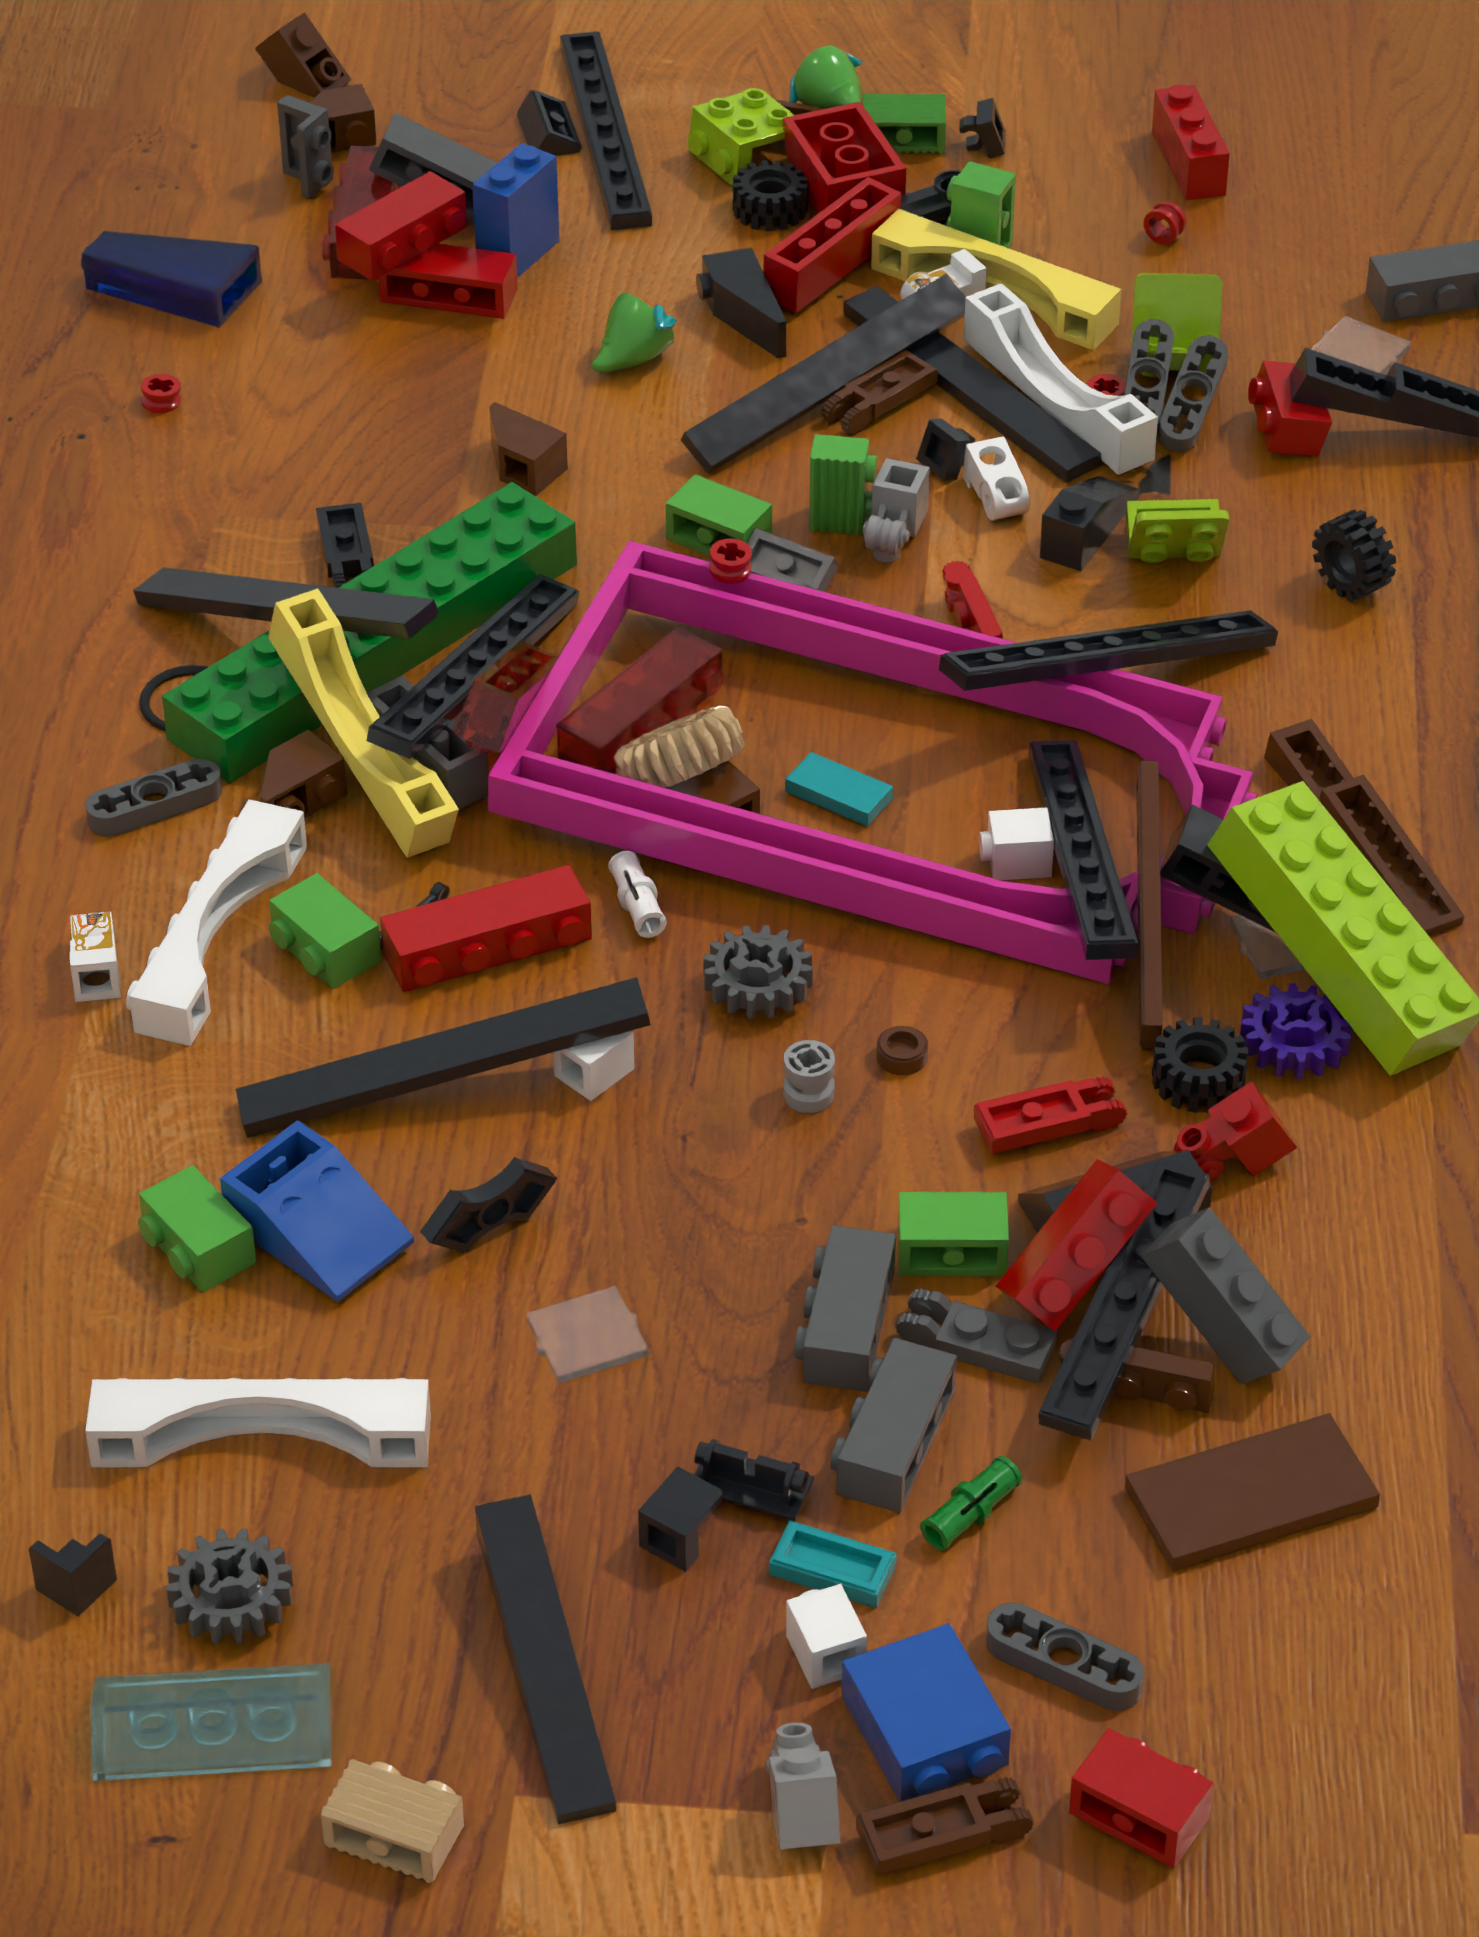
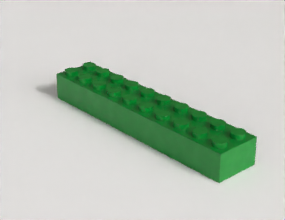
[162,482,577,784]

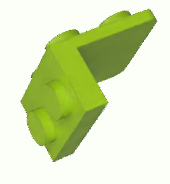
[688,88,794,186]
[1131,273,1223,377]
[1125,499,1229,563]

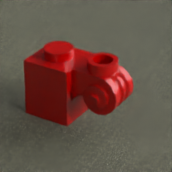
[1173,1081,1297,1182]

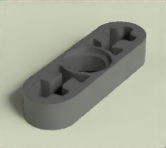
[1125,319,1174,433]
[1159,336,1228,452]
[85,759,222,836]
[986,1603,1144,1711]

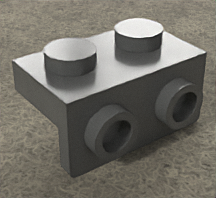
[277,95,334,198]
[747,528,839,592]

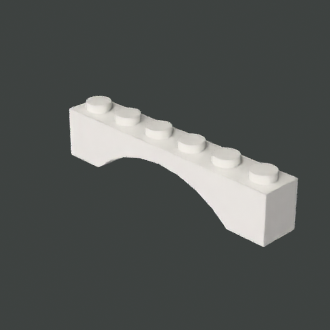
[964,283,1158,475]
[126,799,307,1046]
[85,1378,431,1467]

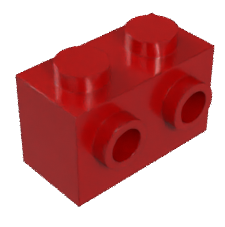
[1248,360,1332,457]
[1069,1728,1214,1869]

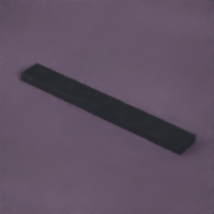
[560,31,652,230]
[681,274,965,474]
[843,286,1101,483]
[133,567,439,639]
[366,574,579,759]
[938,610,1278,691]
[1029,740,1138,960]
[236,977,651,1138]

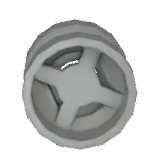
[783,1040,835,1113]

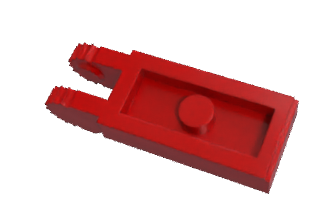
[942,560,1003,639]
[973,1076,1128,1154]

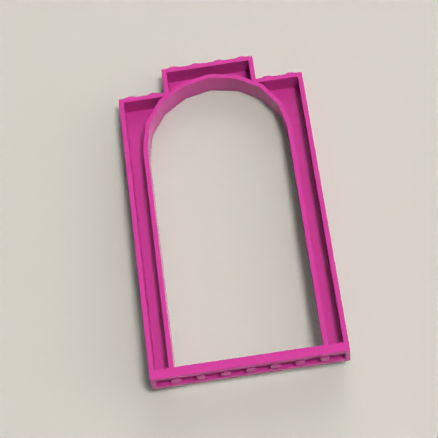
[488,541,1258,984]

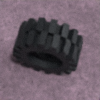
[733,160,808,231]
[1312,509,1396,601]
[1152,1018,1248,1113]

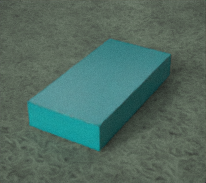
[785,752,893,827]
[769,1521,897,1608]

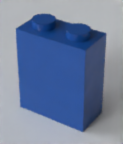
[472,143,560,278]
[842,1623,1011,1802]

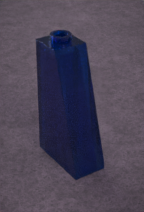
[81,231,262,328]

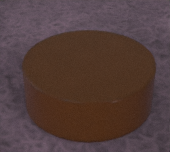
[876,1026,928,1075]

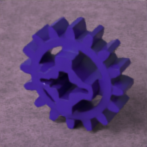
[1239,983,1353,1079]

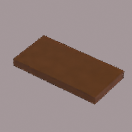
[1125,1413,1380,1571]

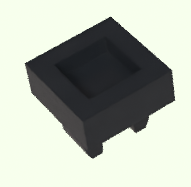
[959,98,1006,158]
[916,418,975,481]

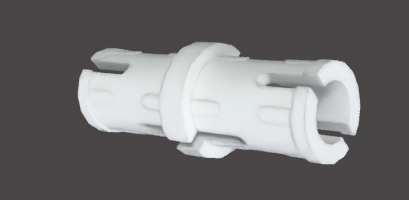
[608,851,667,938]

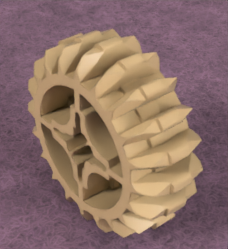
[614,706,745,788]

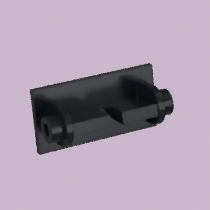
[694,1439,814,1521]

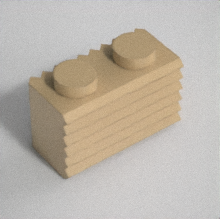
[321,1759,464,1883]

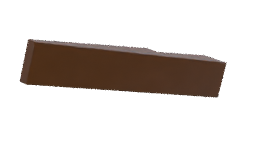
[1264,719,1465,936]

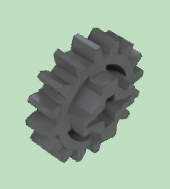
[703,925,813,1018]
[166,1529,293,1644]

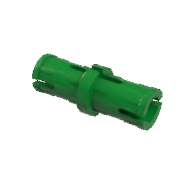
[920,1456,1022,1551]

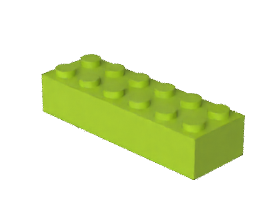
[1207,781,1479,1076]

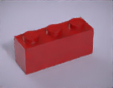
[1152,84,1230,200]
[335,171,467,281]
[379,244,518,319]
[995,1159,1158,1332]

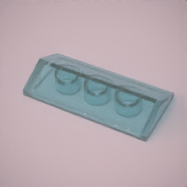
[90,1663,332,1781]

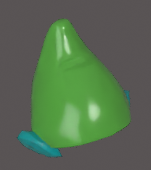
[789,45,863,109]
[591,292,677,373]

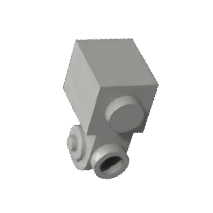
[863,458,930,562]
[765,1723,841,1850]

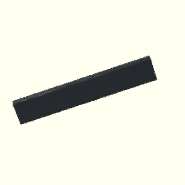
[1038,1160,1209,1441]

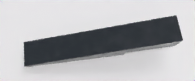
[1290,347,1479,438]
[475,1494,616,1824]

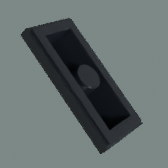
[517,90,582,156]

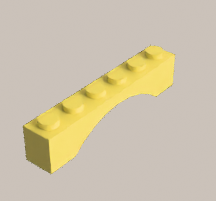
[871,209,1121,351]
[268,588,459,858]

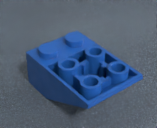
[220,1120,414,1302]

